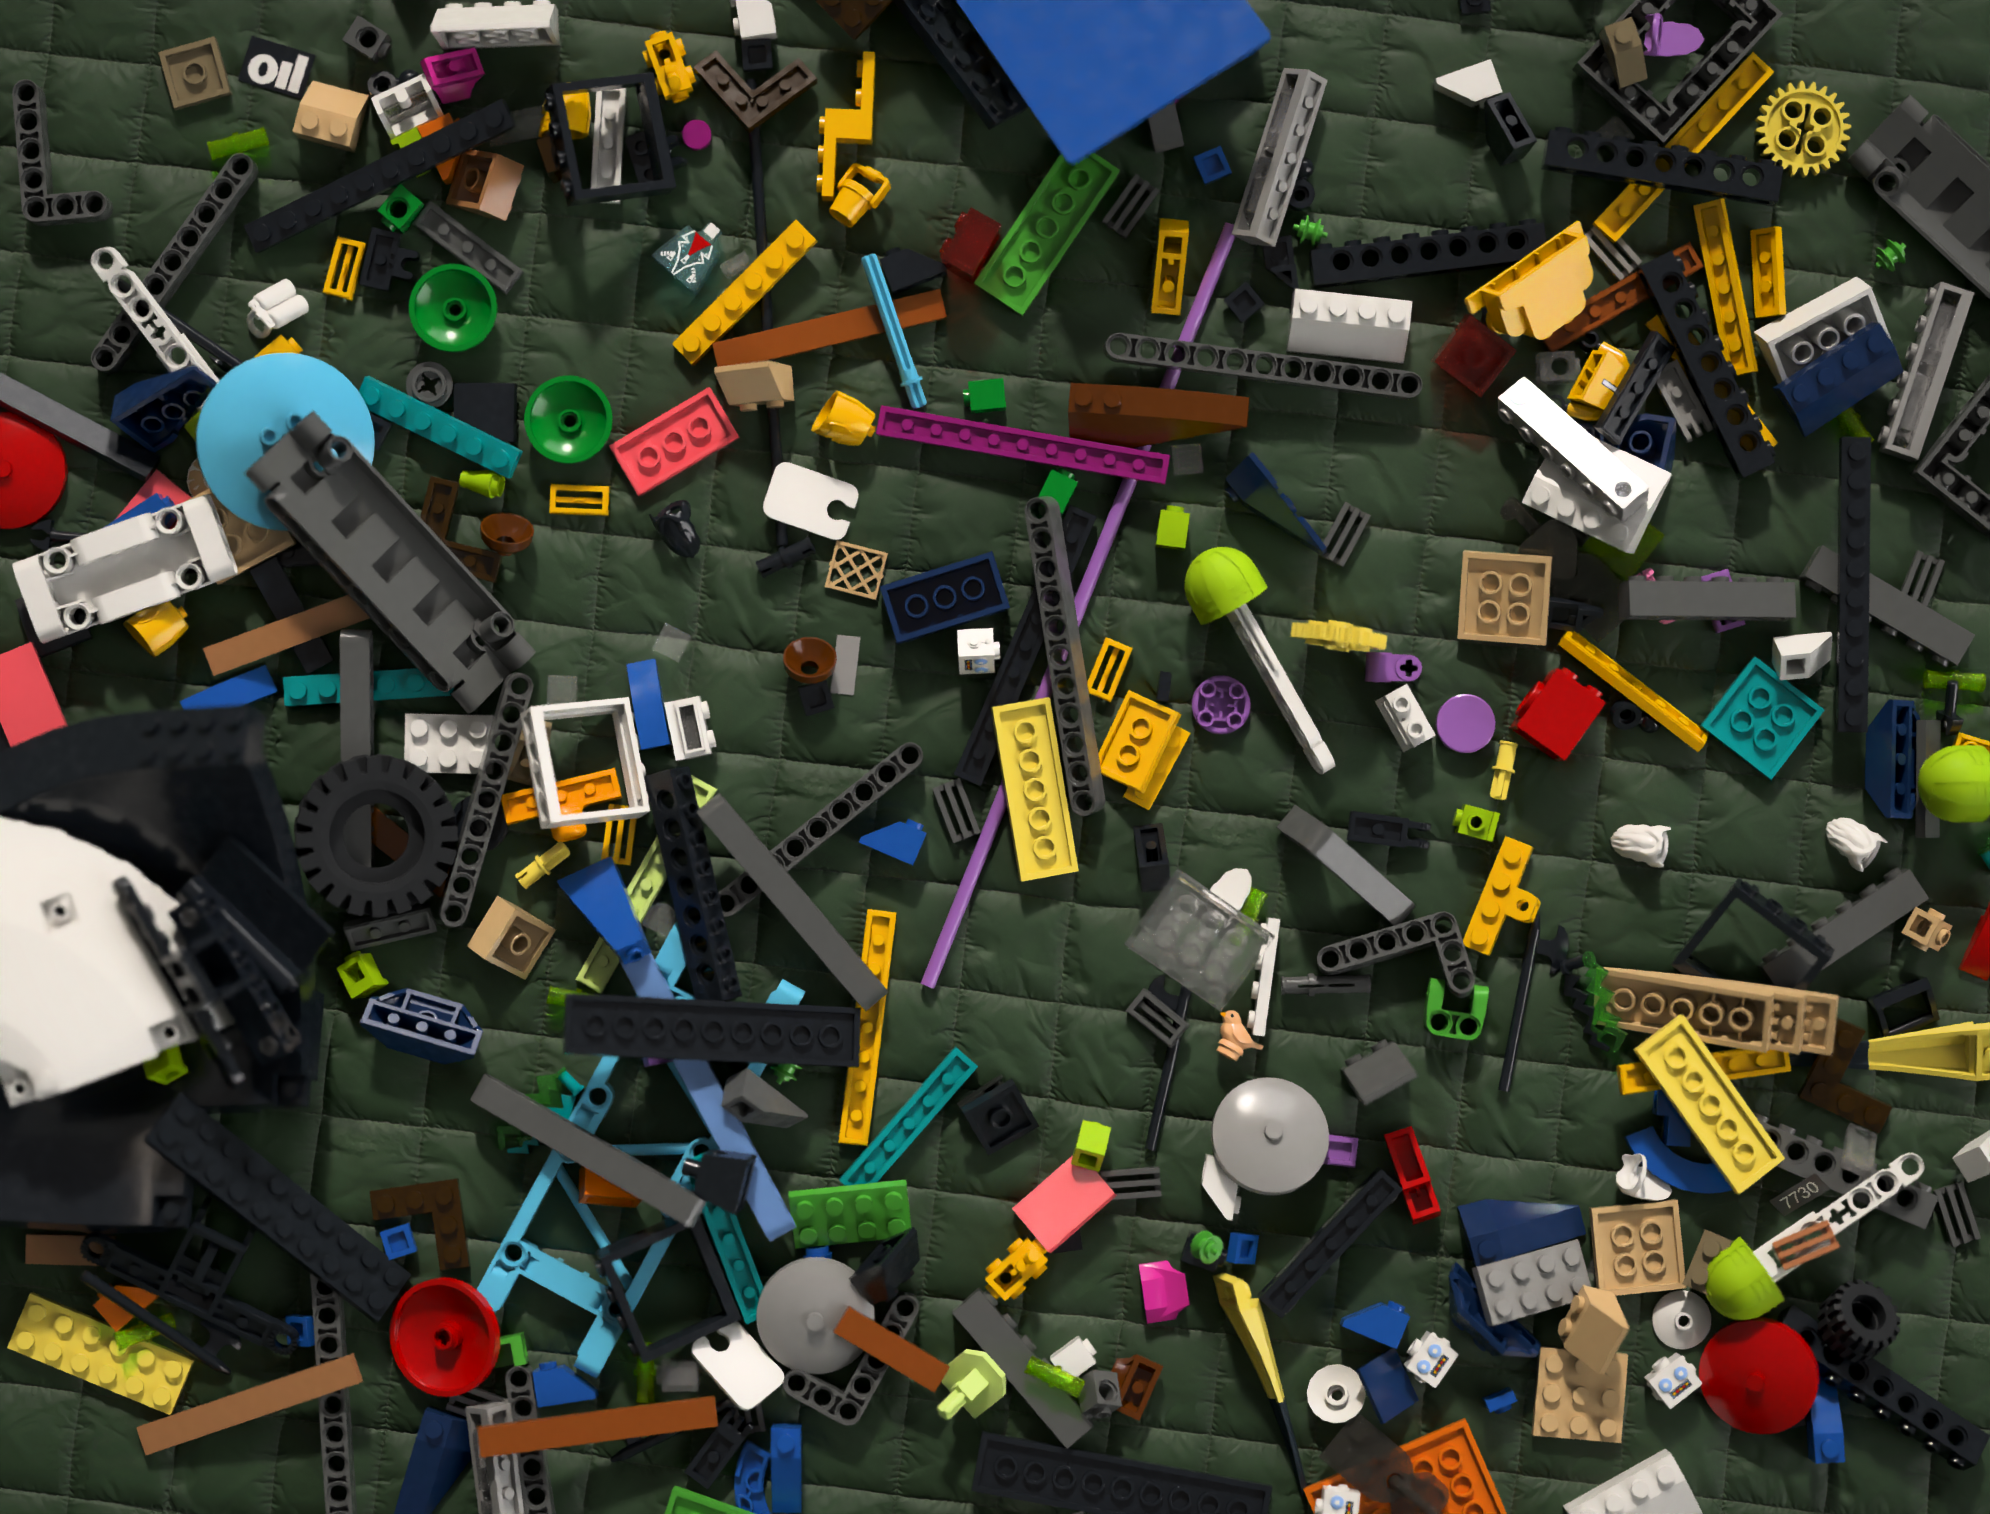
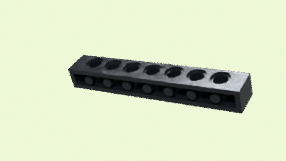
[1541,127,1784,207]
[1309,219,1547,289]
[1636,251,1776,480]
[644,766,742,1001]
[1776,1305,1990,1471]

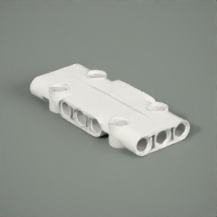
[13,494,238,644]

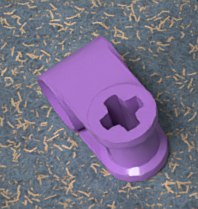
[1365,652,1422,682]

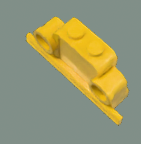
[1464,221,1593,340]

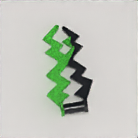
[1559,951,1628,1053]

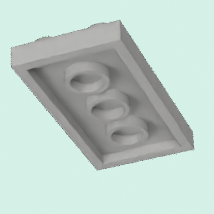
[1472,1239,1591,1326]

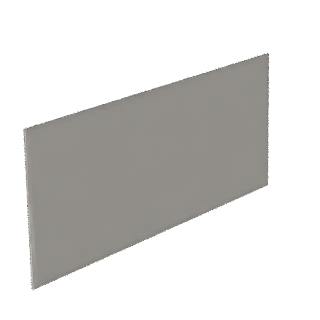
[831,635,861,695]

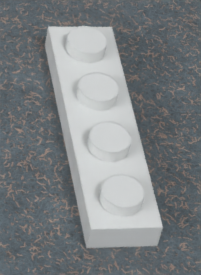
[591,88,627,204]
[1247,918,1280,1037]

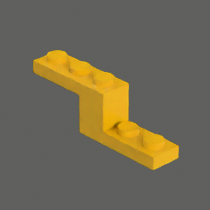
[816,51,876,201]

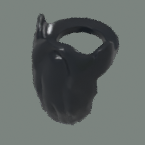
[649,500,700,558]

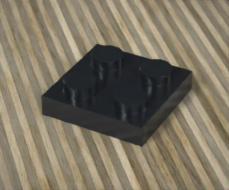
[961,1078,1039,1156]

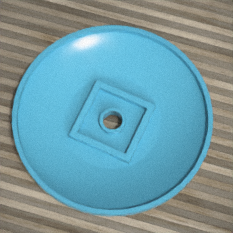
[196,353,375,531]

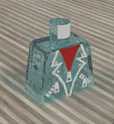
[652,221,722,296]

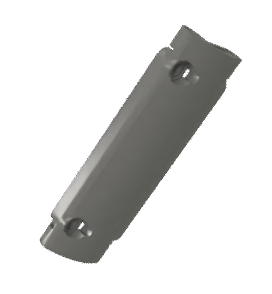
[1847,95,1990,299]
[244,410,536,714]

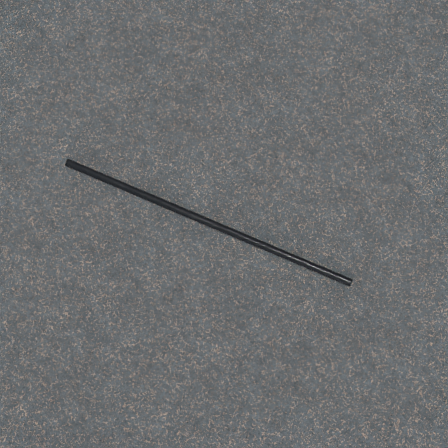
[745,79,788,546]

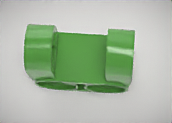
[1423,977,1489,1040]

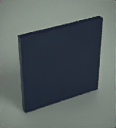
[1356,1347,1419,1424]

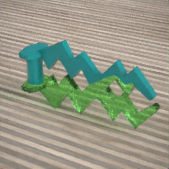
[496,1067,585,1154]

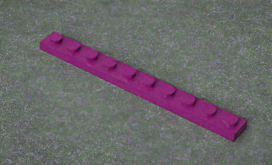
[876,405,1170,485]

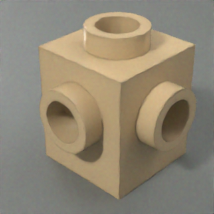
[1901,907,1952,952]

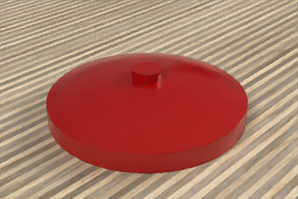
[0,412,68,530]
[389,1277,500,1397]
[1699,1317,1819,1434]

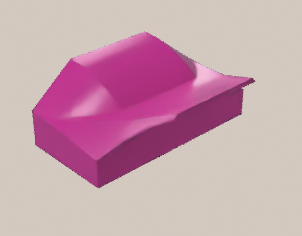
[420,47,485,104]
[1138,1260,1189,1324]

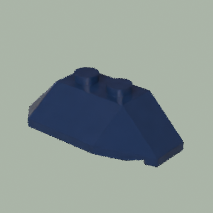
[1865,699,1921,819]
[360,988,483,1064]
[1449,1262,1541,1357]

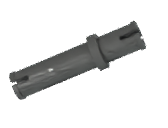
[1280,973,1371,997]

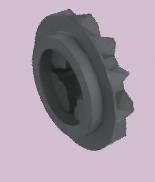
[406,362,454,408]

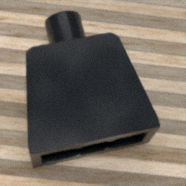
[682,1149,757,1215]

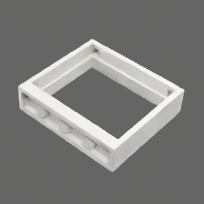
[520,697,650,829]

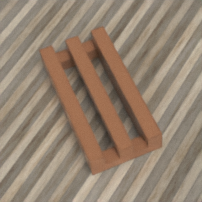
[1772,1220,1840,1271]

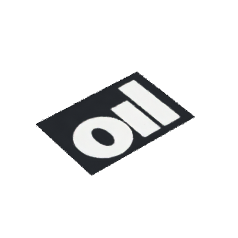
[238,36,316,99]

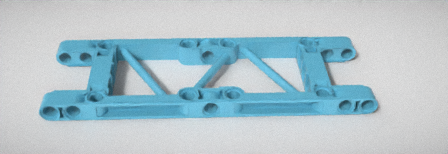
[477,922,806,1379]

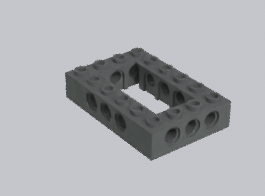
[1572,0,1783,147]
[1909,374,1990,540]

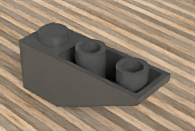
[721,1068,808,1128]

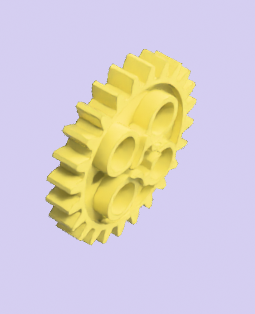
[1754,81,1851,178]
[1290,620,1387,652]

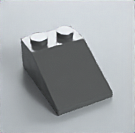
[1341,1039,1418,1105]

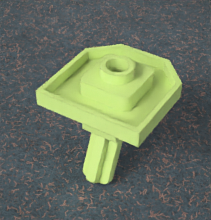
[937,1349,1006,1420]

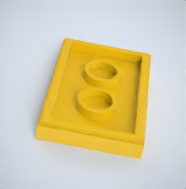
[1098,690,1182,794]

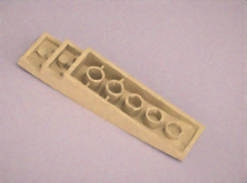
[1592,966,1839,1056]

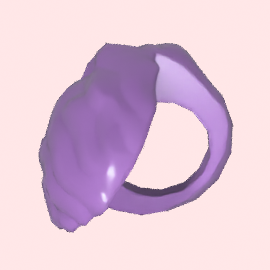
[1644,13,1704,57]

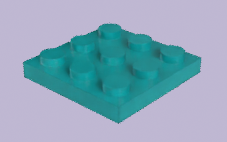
[1700,656,1825,780]

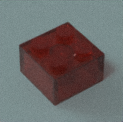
[940,207,1002,284]
[1430,314,1517,397]

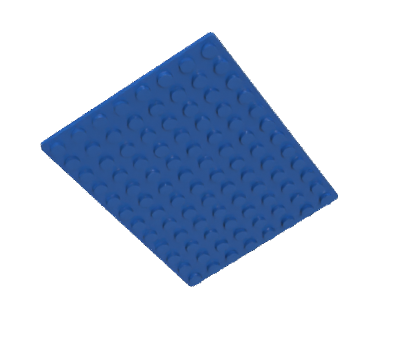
[955,0,1271,165]

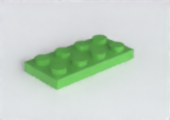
[789,1179,912,1249]

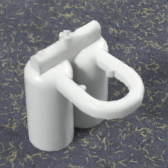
[247,279,309,339]

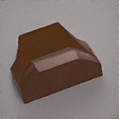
[1111,1354,1163,1420]

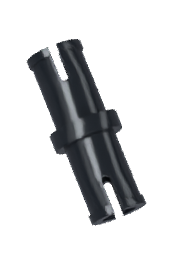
[756,536,817,578]

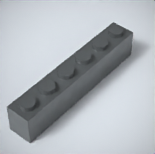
[1799,545,1975,668]
[1618,575,1796,621]
[1757,867,1929,989]
[952,1287,1094,1449]

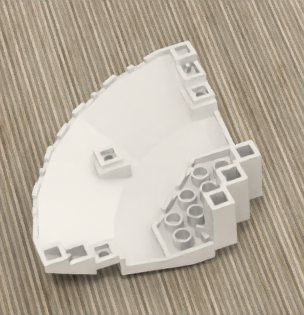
[0,816,235,1106]

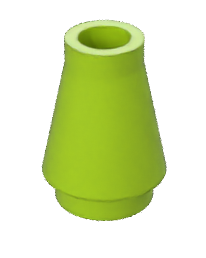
[459,470,505,499]

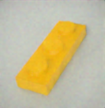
[1750,226,1786,318]
[1123,725,1191,811]

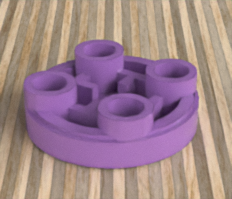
[1191,676,1251,734]
[1436,694,1495,753]

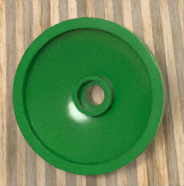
[409,264,498,352]
[524,375,613,464]

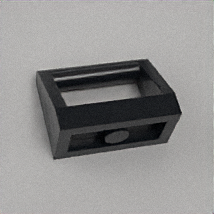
[1866,976,1940,1037]

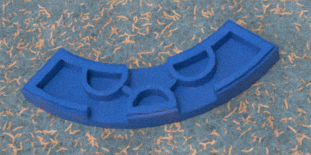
[1624,1126,1733,1193]
[734,1439,771,1514]

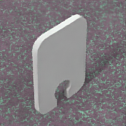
[763,462,858,540]
[691,1321,784,1410]

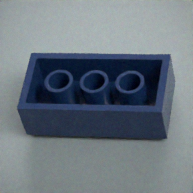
[880,551,1010,645]

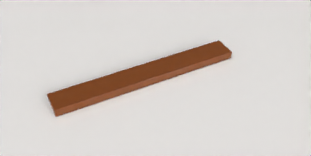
[712,289,947,367]
[477,1395,718,1458]

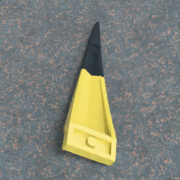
[1789,1021,1990,1081]
[1213,1272,1307,1497]

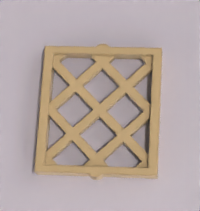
[825,540,888,600]

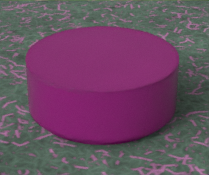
[682,120,712,151]

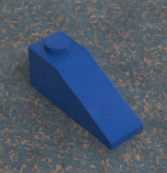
[1806,1376,1845,1464]
[771,1423,802,1513]

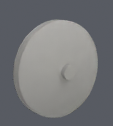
[1211,1077,1329,1195]
[756,1257,875,1374]

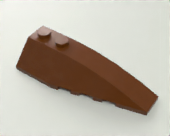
[1068,383,1250,449]

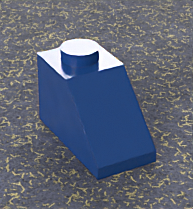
[859,819,927,865]
[1340,1300,1410,1349]
[532,1361,599,1408]

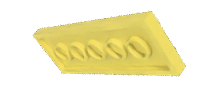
[991,697,1079,882]
[1634,1015,1785,1194]
[7,1292,195,1415]

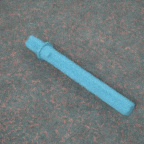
[861,254,927,409]

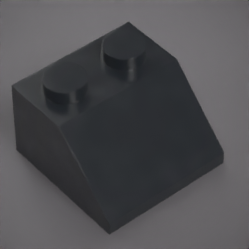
[849,1227,920,1305]

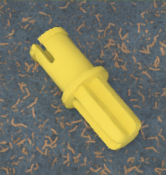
[1490,740,1518,800]
[515,842,571,890]

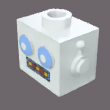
[957,628,1000,674]
[1404,1331,1459,1388]
[1644,1352,1703,1409]
[1314,1484,1360,1514]

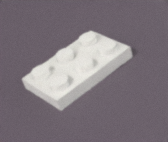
[404,713,494,774]

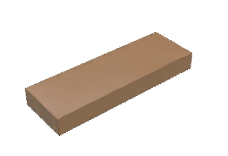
[25,1234,116,1266]

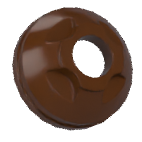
[480,513,534,556]
[783,637,837,684]

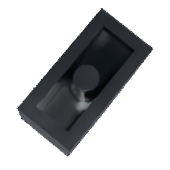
[1484,92,1537,166]
[880,247,947,296]
[1133,823,1171,892]

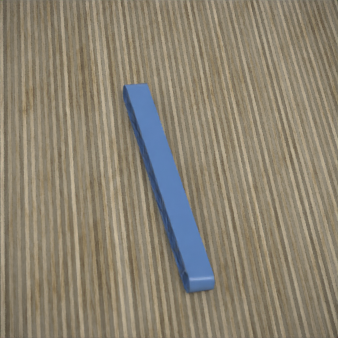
[619,953,797,1242]

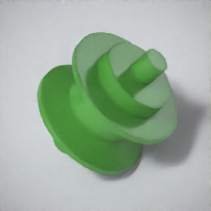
[1293,215,1328,247]
[1875,239,1906,272]
[770,1064,803,1084]
[1190,1231,1223,1264]

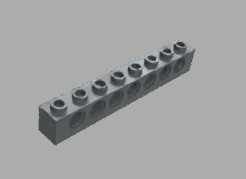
[1752,1112,1939,1229]

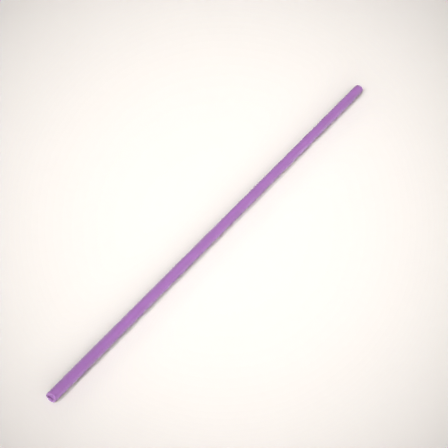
[921,222,1235,989]

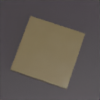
[158,36,232,110]

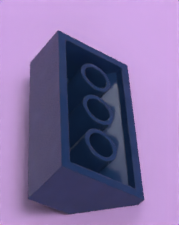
[1773,322,1904,437]

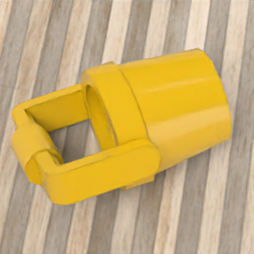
[829,163,891,228]

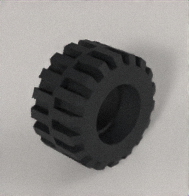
[1817,1279,1901,1362]

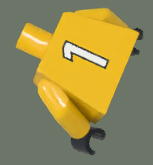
[1551,331,1630,421]

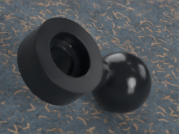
[367,69,420,98]
[1288,157,1315,211]
[1610,698,1661,733]

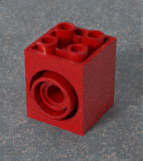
[1509,667,1606,762]

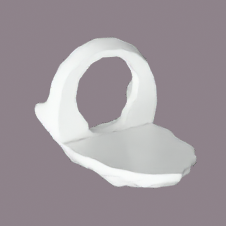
[1826,818,1887,872]
[1610,824,1671,868]
[1195,868,1252,927]
[1616,1153,1672,1201]

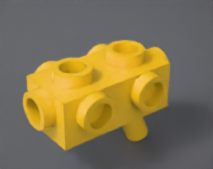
[642,31,696,103]
[985,1237,1048,1301]

